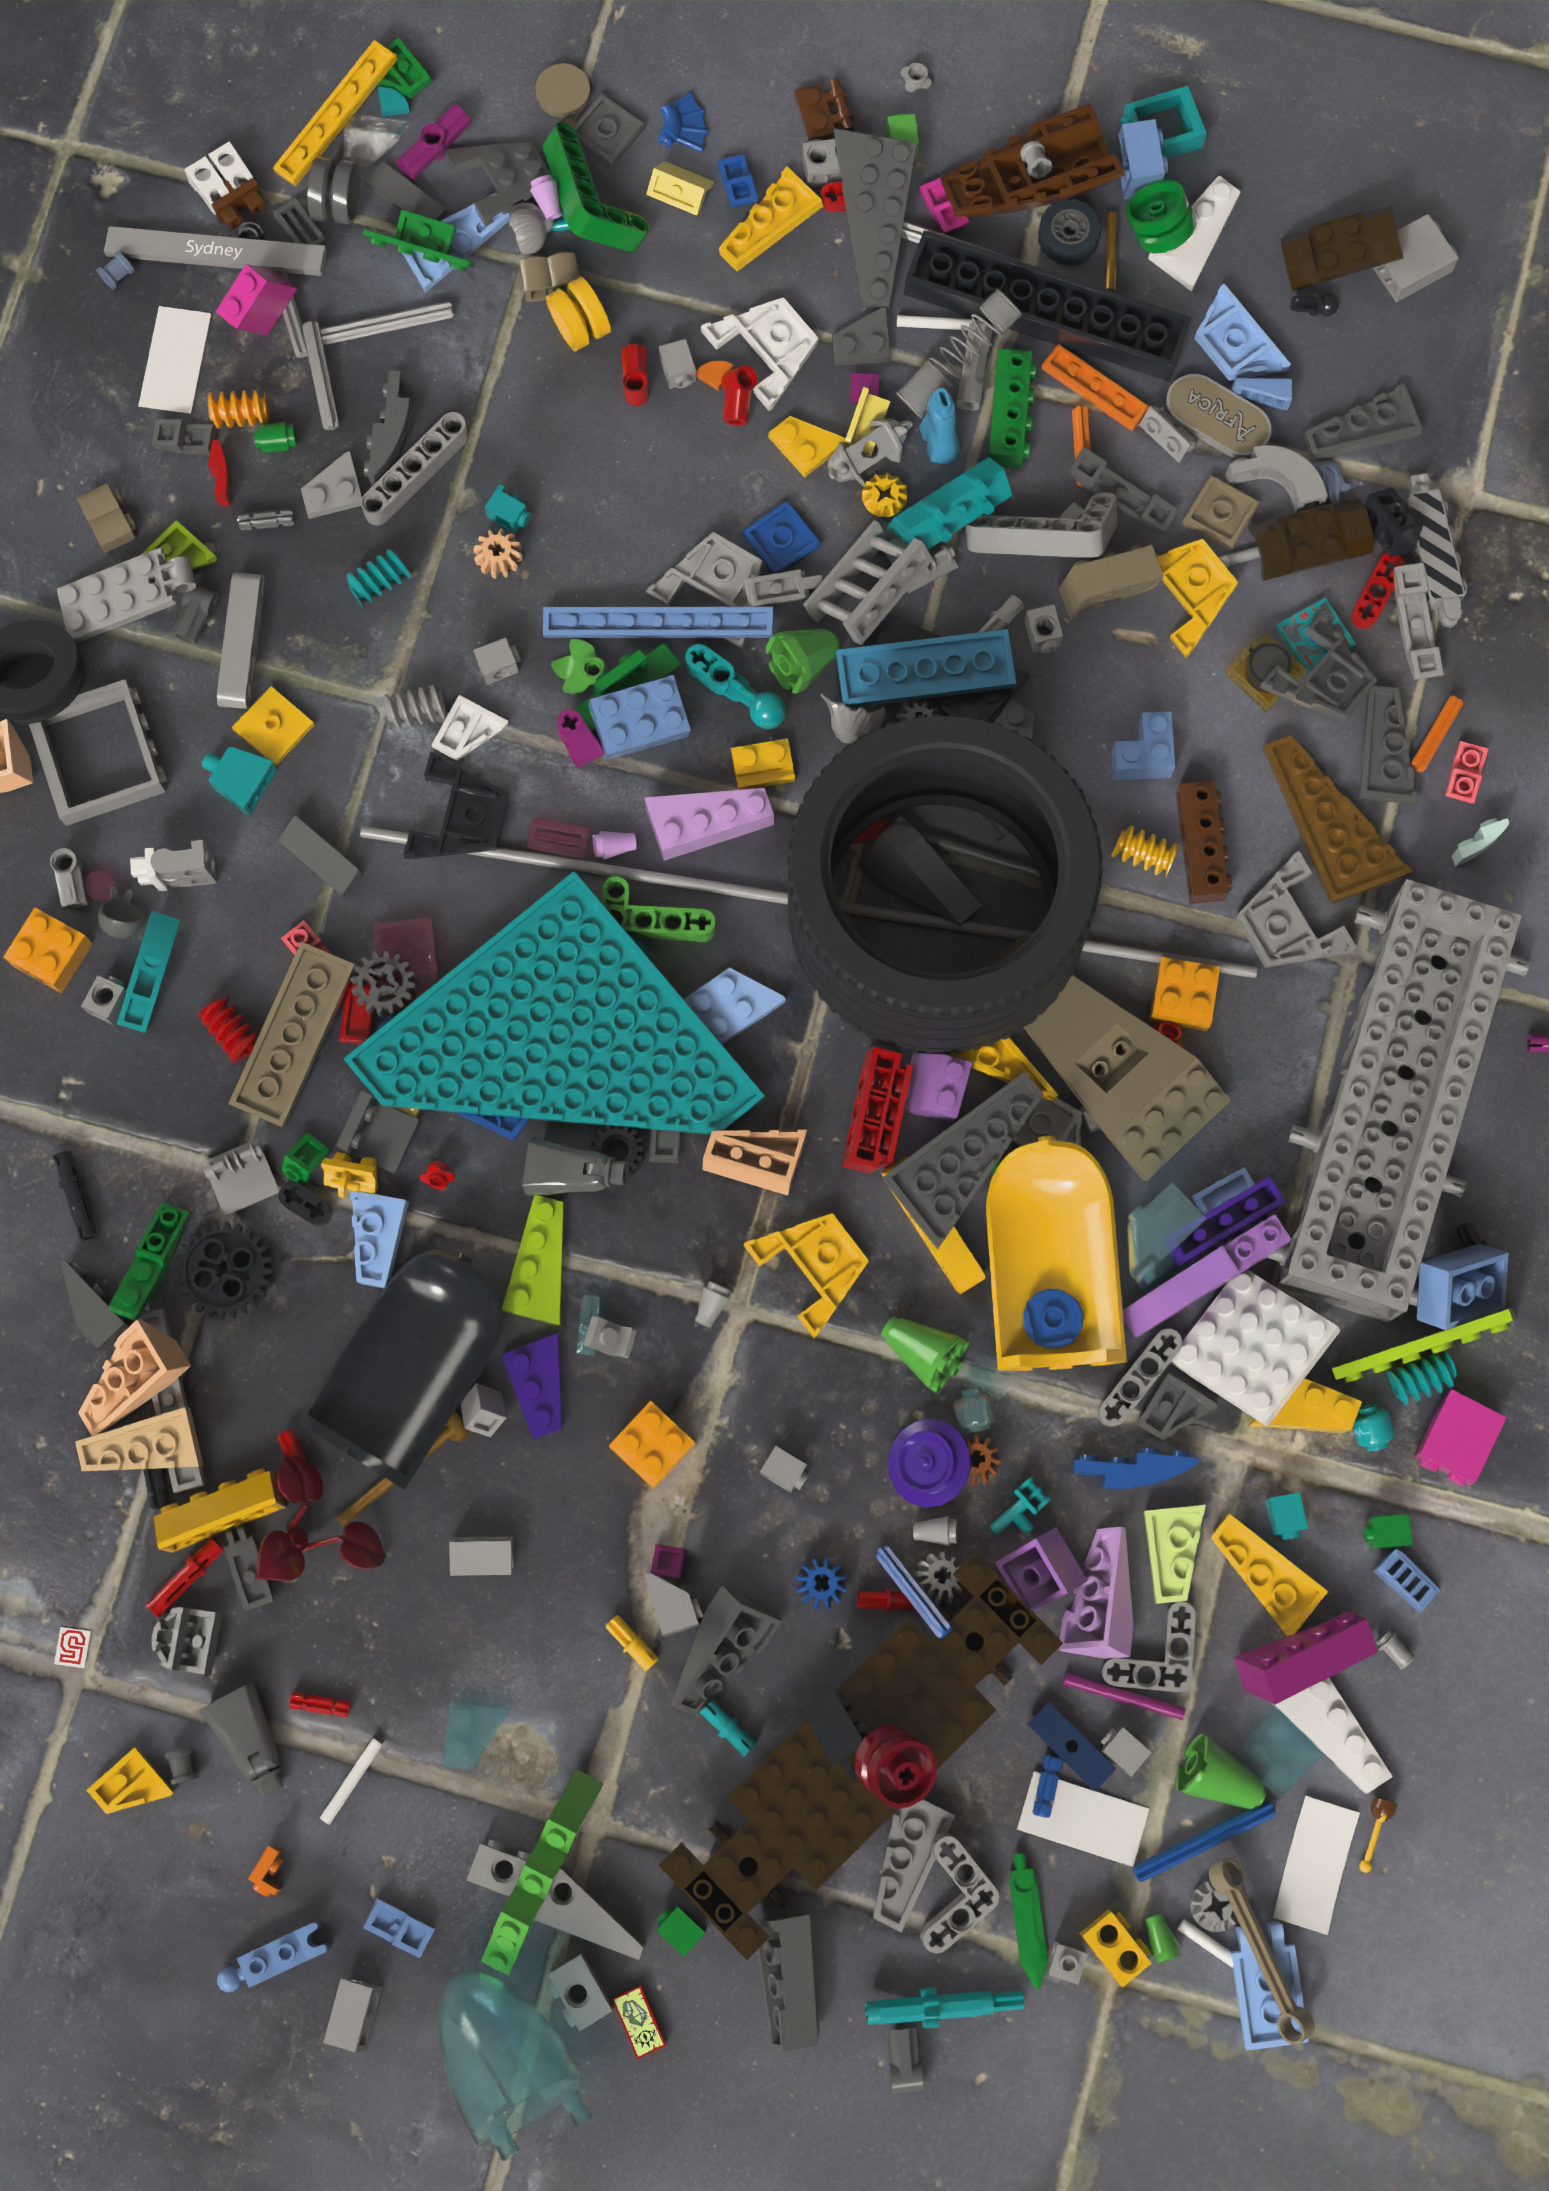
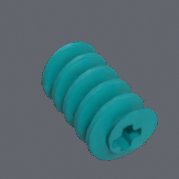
[346,549,412,608]
[1387,1351,1457,1406]

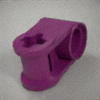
[557,710,604,769]

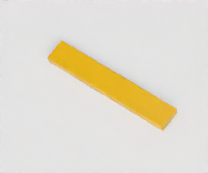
[273,40,398,187]

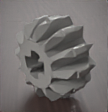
[913,1552,963,1606]

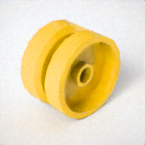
[545,276,611,352]

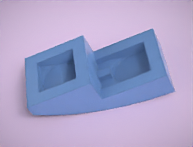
[363,1897,435,1958]

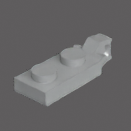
[744,570,823,607]

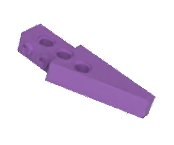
[1123,1214,1291,1339]

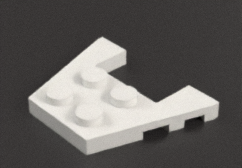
[701,297,818,411]

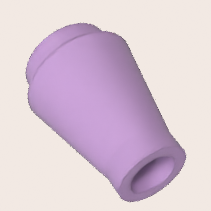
[530,175,562,221]
[592,831,636,860]

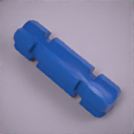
[1032,1755,1062,1818]

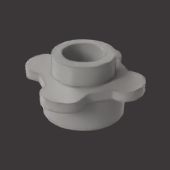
[901,63,931,93]

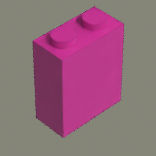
[216,264,297,336]
[1414,1389,1507,1487]

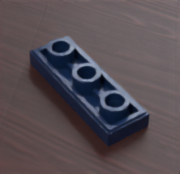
[1027,1702,1116,1791]

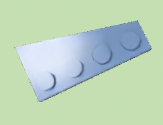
[402,193,510,293]

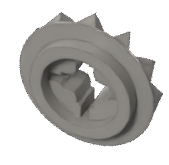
[1191,1881,1237,1932]

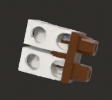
[184,141,265,229]

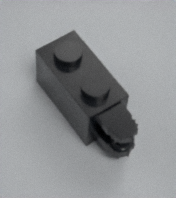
[800,1689,867,1783]

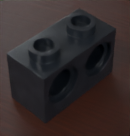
[1365,487,1423,557]

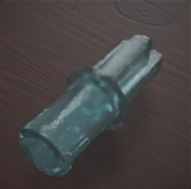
[575,1295,600,1356]

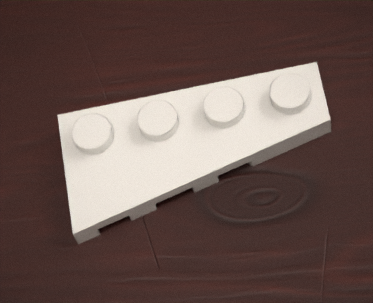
[1148,176,1241,292]
[1272,1678,1393,1794]

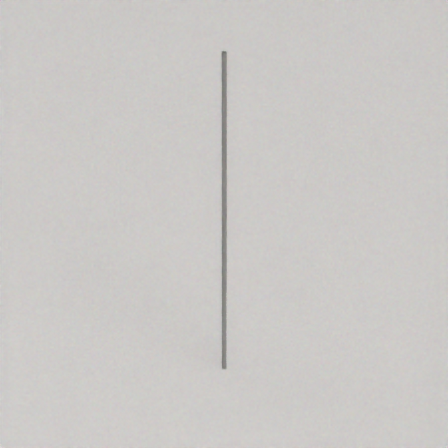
[360,826,1257,978]

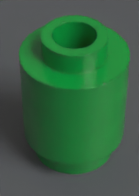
[254,422,297,454]

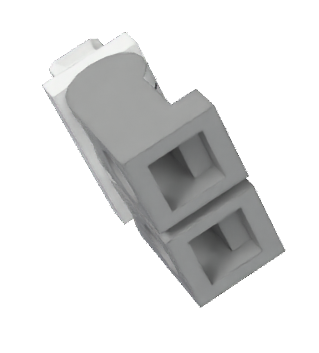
[130,840,217,891]

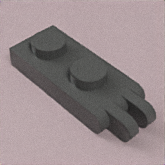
[223,1525,275,1612]

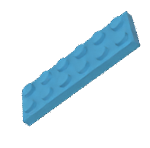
[836,629,1016,708]

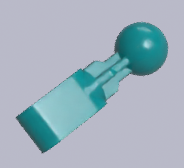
[686,644,786,729]

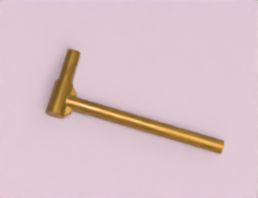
[336,1411,472,1527]

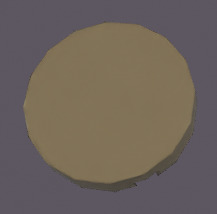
[535,63,591,118]

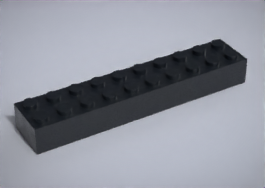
[904,230,1192,382]

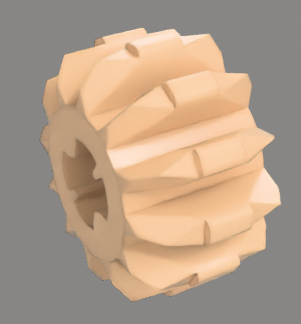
[473,528,522,579]

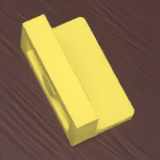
[646,161,714,216]
[845,387,890,457]

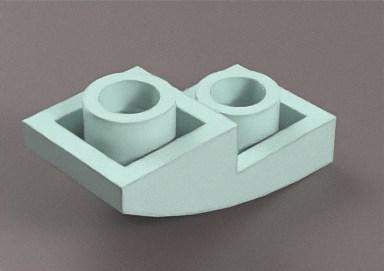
[1451,818,1509,867]

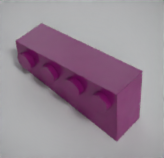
[1233,1612,1378,1705]

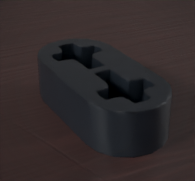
[278,1182,332,1226]

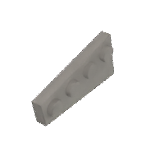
[873,1800,955,1932]

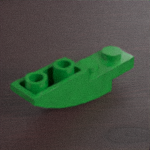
[109,1202,190,1321]

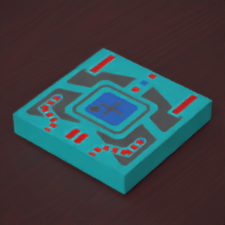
[1275,597,1356,675]

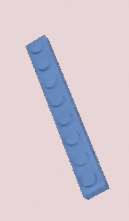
[543,607,774,638]

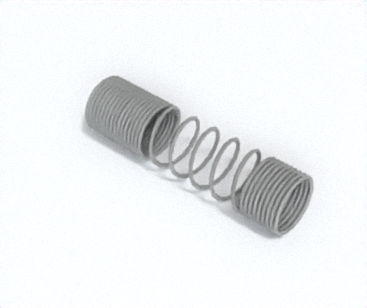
[897,289,1022,418]

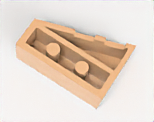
[702,1130,807,1195]

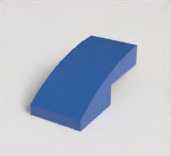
[717,154,758,209]

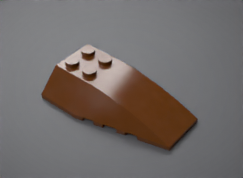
[940,103,1124,217]

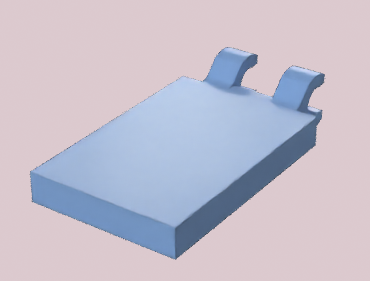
[1230,1921,1309,2051]

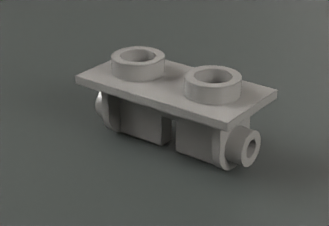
[1139,405,1197,463]

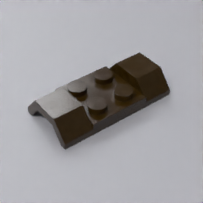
[1281,205,1404,291]
[1248,498,1373,581]

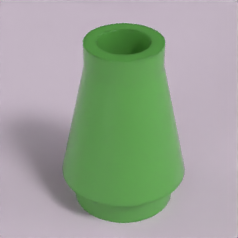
[1145,1914,1181,1964]

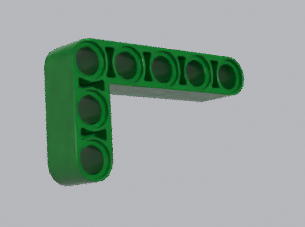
[543,122,650,253]

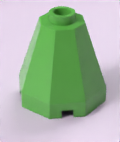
[765,629,840,694]

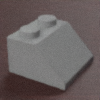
[644,1573,703,1637]

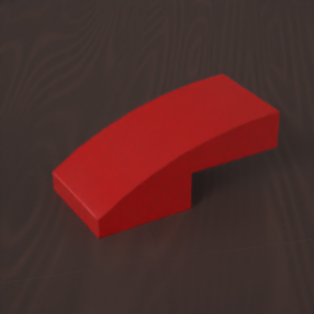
[208,440,232,507]

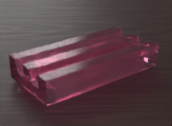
[527,818,590,858]

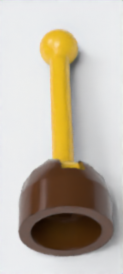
[1359,1795,1398,1873]

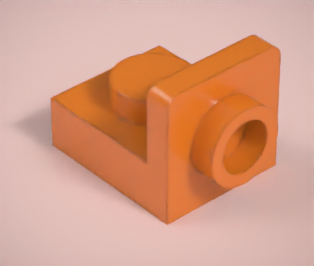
[248,1844,284,1897]

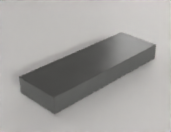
[364,160,447,221]

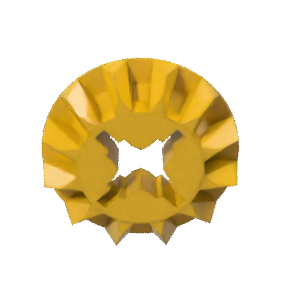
[862,472,908,517]

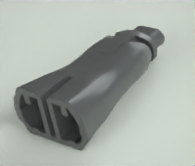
[522,1138,629,1196]
[199,1682,285,1797]

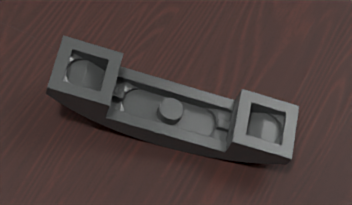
[1068,447,1178,534]

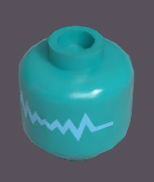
[1352,1404,1395,1451]

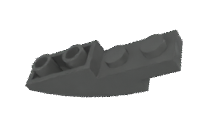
[364,370,413,486]

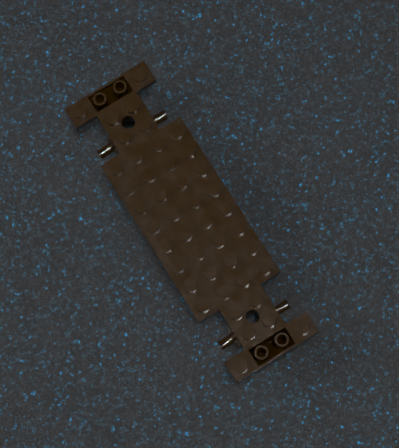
[659,1552,1063,1960]

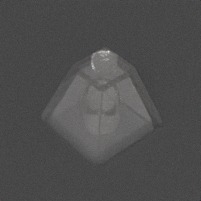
[343,113,411,167]

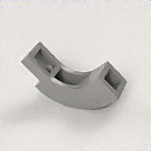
[1225,445,1328,513]

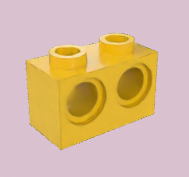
[1079,1910,1152,1988]

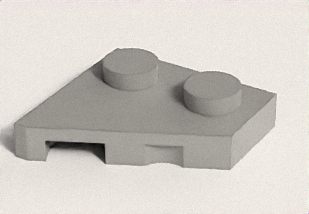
[301,451,362,519]

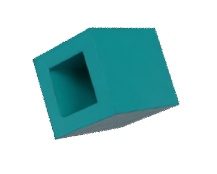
[1265,1492,1308,1540]

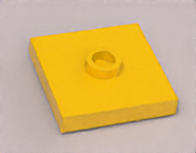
[232,686,315,767]

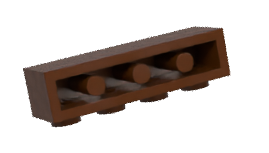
[1176,781,1232,904]

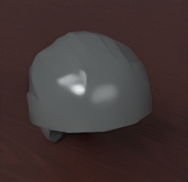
[98,886,143,939]

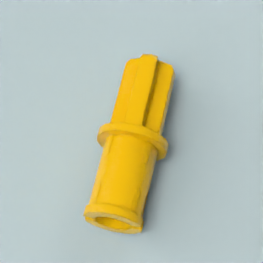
[606,1615,659,1672]

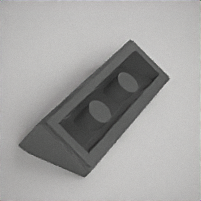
[278,815,362,897]

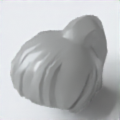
[508,203,554,256]
[821,693,886,744]

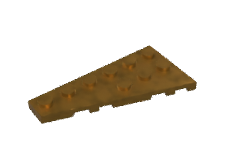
[1263,735,1414,905]

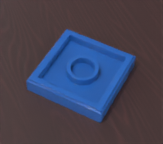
[742,500,821,574]

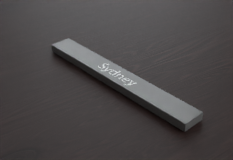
[104,226,327,276]

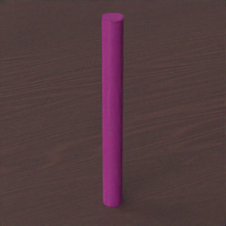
[1063,1673,1186,1720]

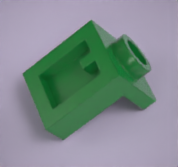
[282,1133,331,1187]

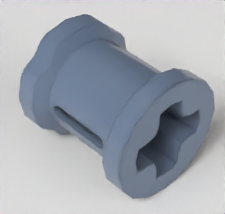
[96,251,135,290]

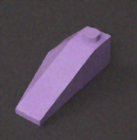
[1058,1527,1134,1659]

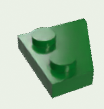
[378,38,433,99]

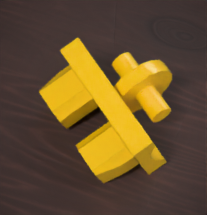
[321,1152,378,1199]

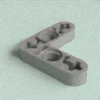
[1101,1601,1196,1692]
[920,1832,999,1954]

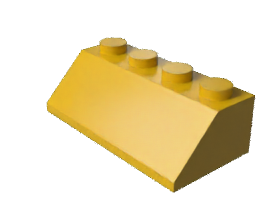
[153,1468,286,1553]

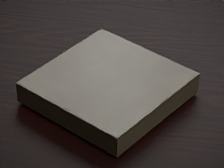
[1182,475,1260,551]

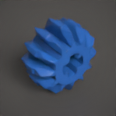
[796,1557,847,1610]

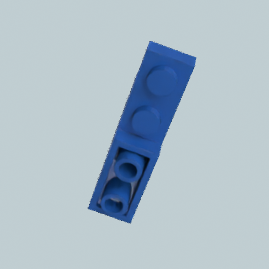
[1072,1448,1199,1489]

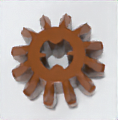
[963,1433,1002,1486]

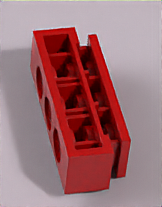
[841,1047,913,1174]

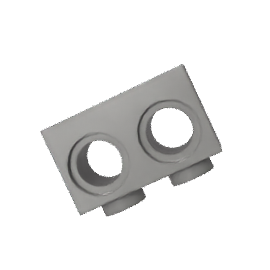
[802,139,842,188]

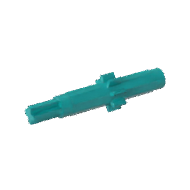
[865,1987,1024,2028]

